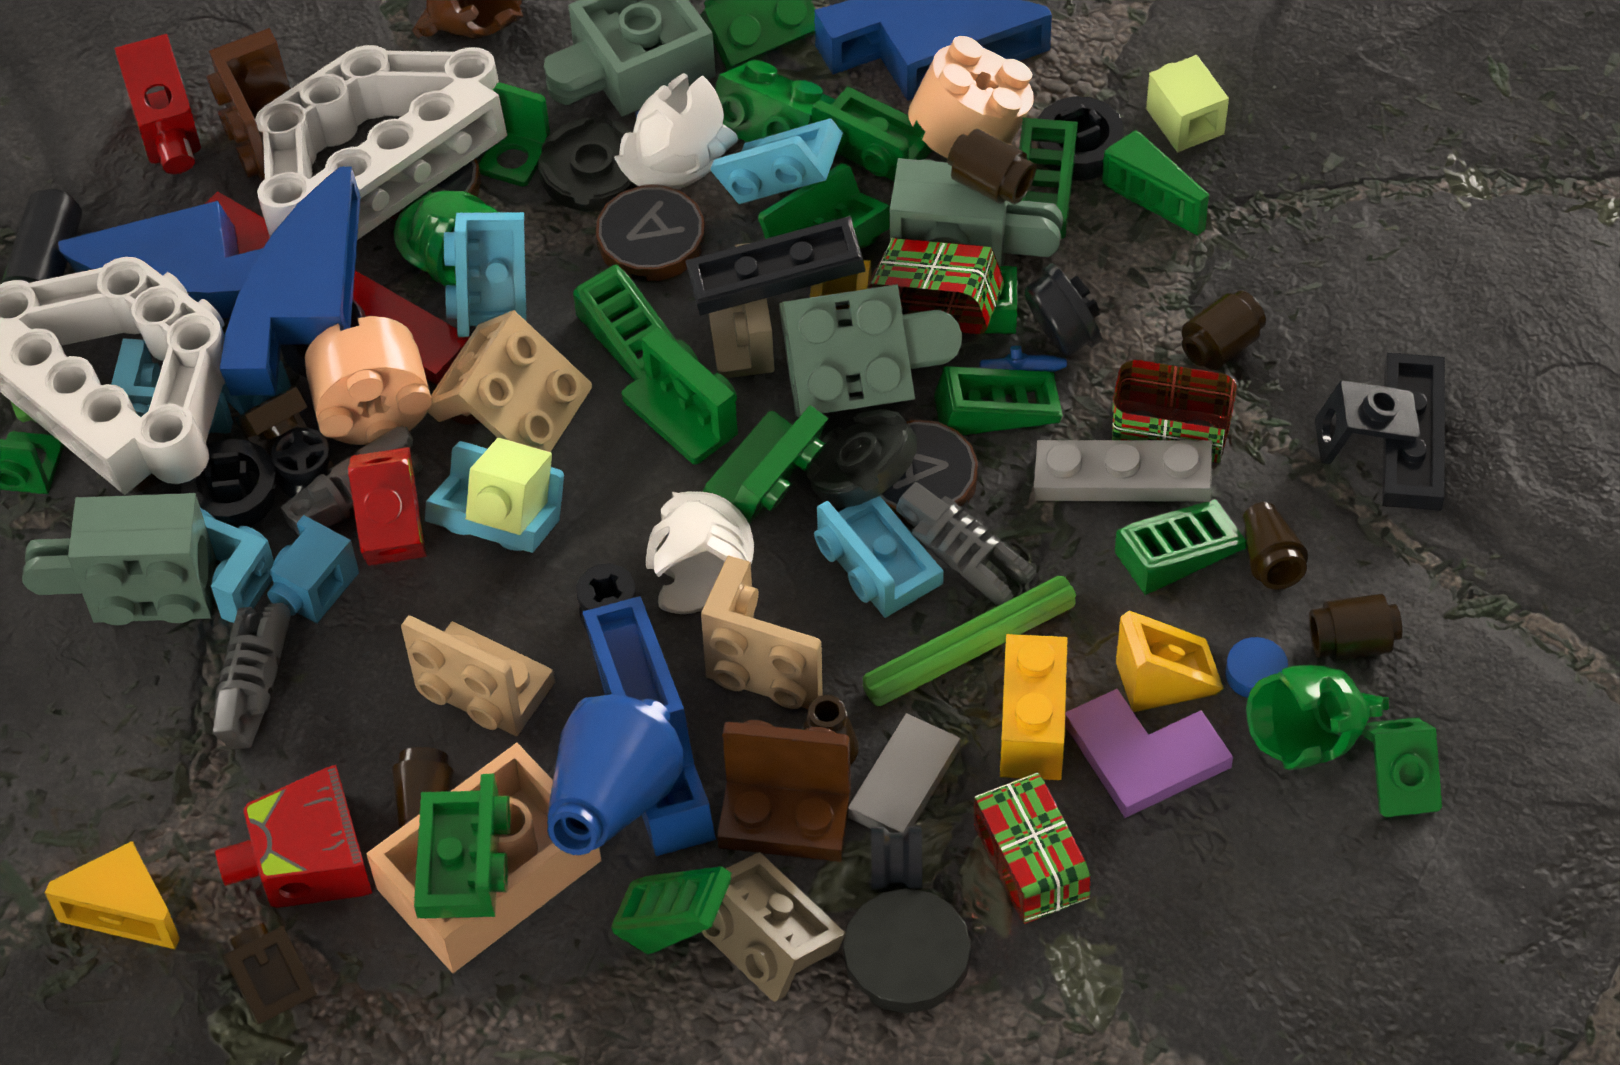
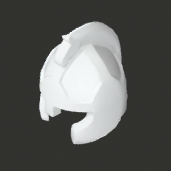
[614,73,738,190]
[646,491,754,614]

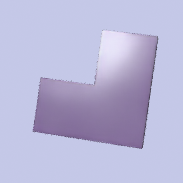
[1065,689,1233,818]

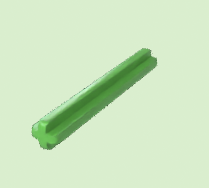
[862,576,1076,706]

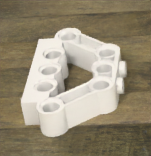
[255,45,507,240]
[0,257,225,495]

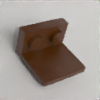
[207,28,290,182]
[717,720,851,862]

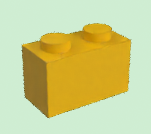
[1000,634,1067,780]

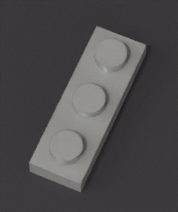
[1034,440,1212,502]

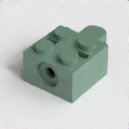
[544,0,716,117]
[890,158,1063,267]
[779,284,962,417]
[22,493,217,625]

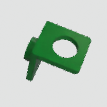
[479,82,550,187]
[0,431,64,494]
[1361,718,1442,817]

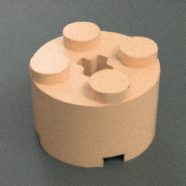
[908,36,1033,158]
[305,316,432,445]

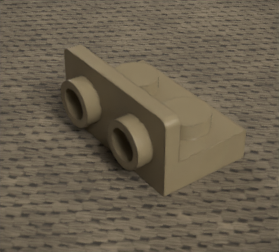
[708,243,774,378]
[702,852,846,1002]

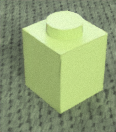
[1146,55,1229,153]
[465,437,552,535]

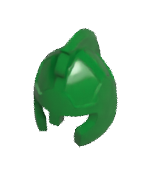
[394,190,499,288]
[1246,665,1389,770]

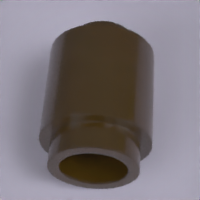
[947,129,1036,205]
[1182,291,1266,370]
[1309,593,1403,661]

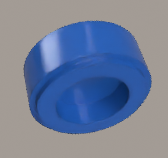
[1225,637,1288,698]

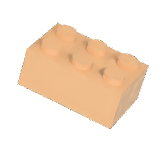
[366,743,601,973]

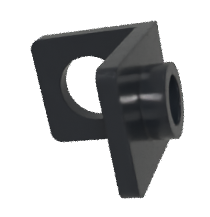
[1315,380,1420,464]

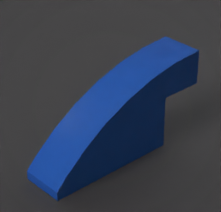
[814,0,1052,101]
[220,166,361,396]
[58,201,263,318]
[583,596,716,856]

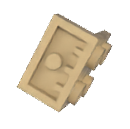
[427,310,592,452]
[701,555,823,709]
[401,615,555,737]

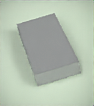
[848,713,960,833]

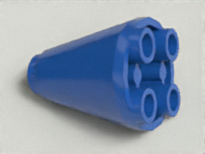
[548,694,683,855]

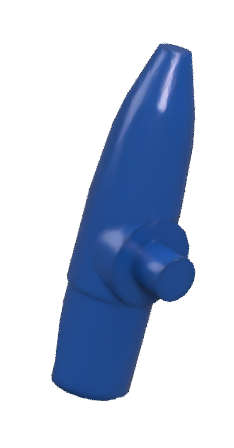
[979,345,1067,372]

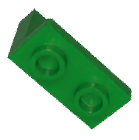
[700,0,816,71]
[715,60,836,142]
[811,86,932,181]
[758,164,890,249]
[622,326,738,465]
[703,405,829,524]
[414,774,511,919]

